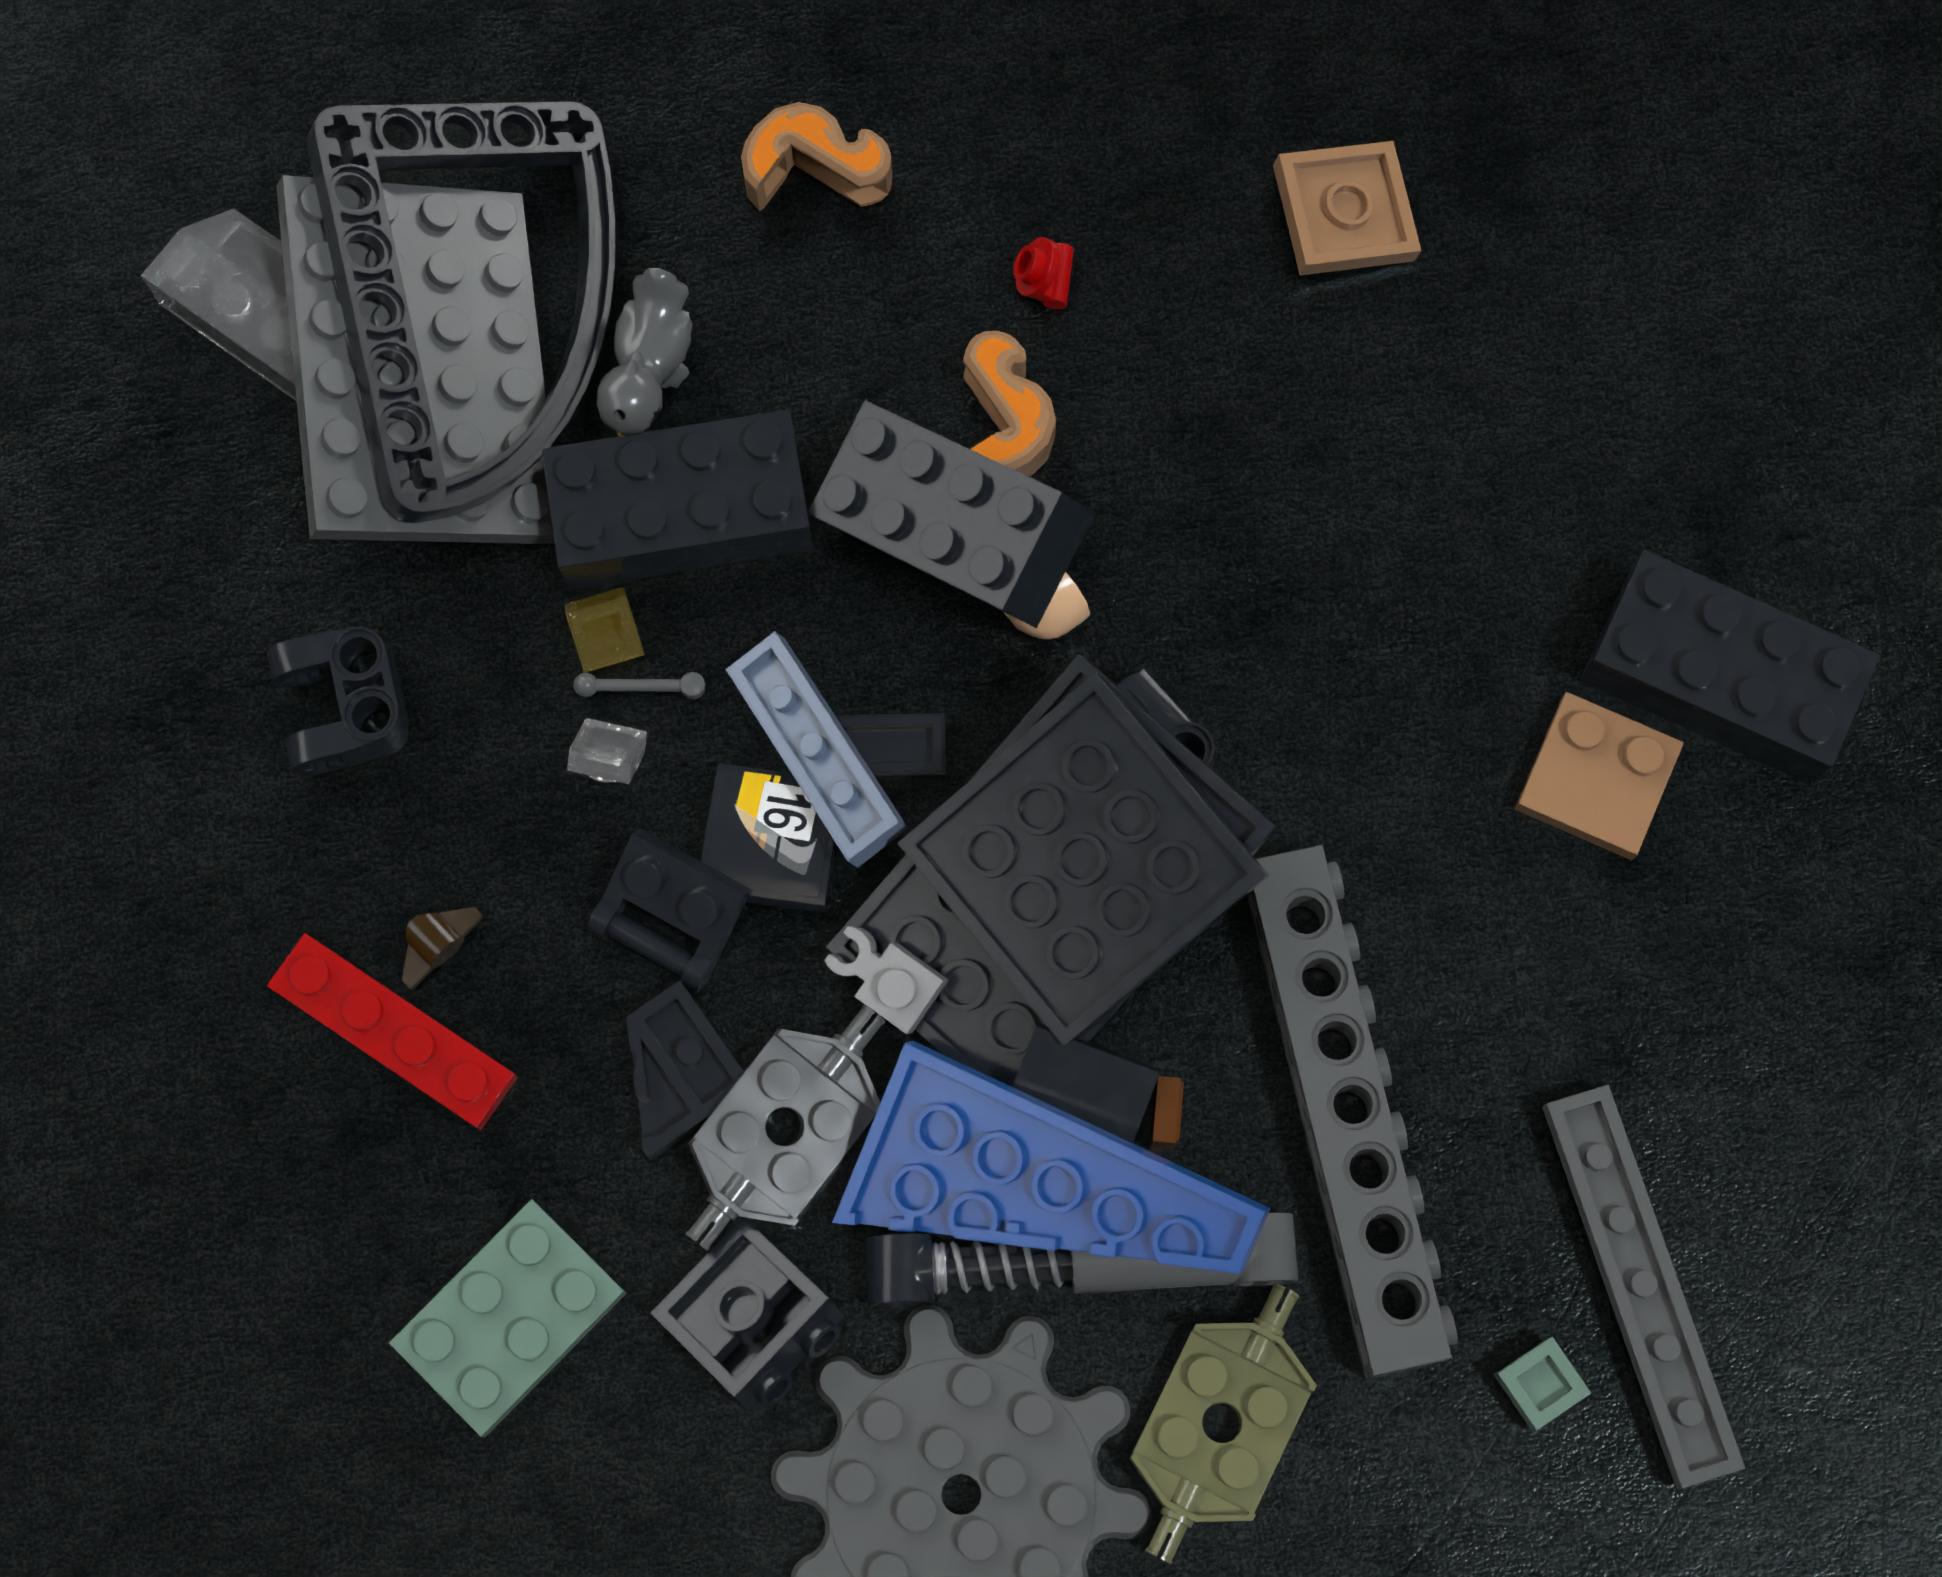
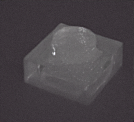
[567,718,647,784]

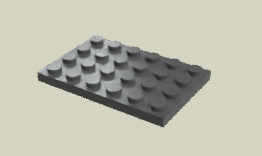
[276,175,555,544]

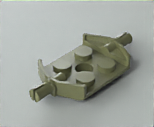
[1130,1283,1317,1564]

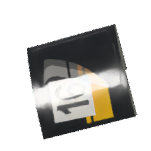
[701,763,835,912]

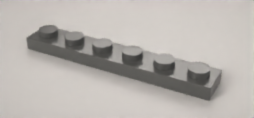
[1542,1084,1745,1489]

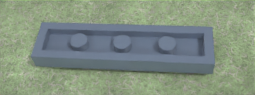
[726,631,908,868]

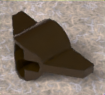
[402,907,485,990]

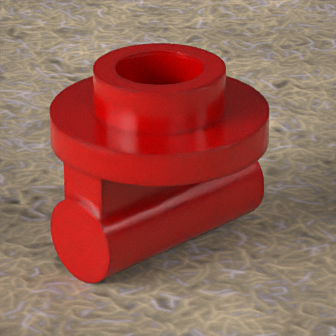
[1013,237,1074,309]

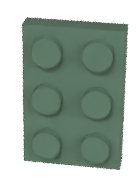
[389,1199,626,1438]

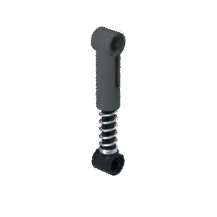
[865,1213,1299,1307]

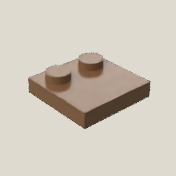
[1273,141,1421,275]
[1515,692,1684,860]

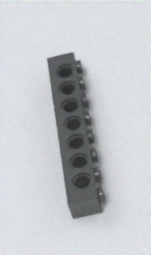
[1247,845,1458,1379]

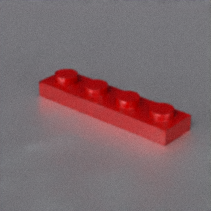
[267,933,518,1131]

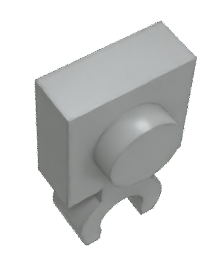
[825,926,948,1034]

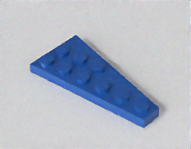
[832,1041,1271,1274]

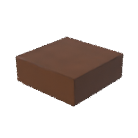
[1148,1076,1184,1152]

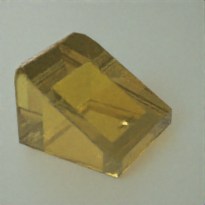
[565,588,644,673]

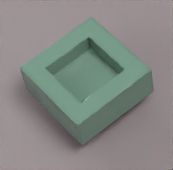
[1494,1337,1591,1431]

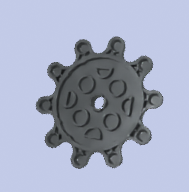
[771,1305,1152,1577]

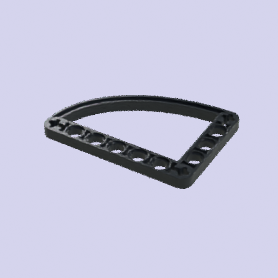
[307,102,615,523]

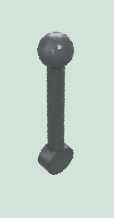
[573,672,706,699]

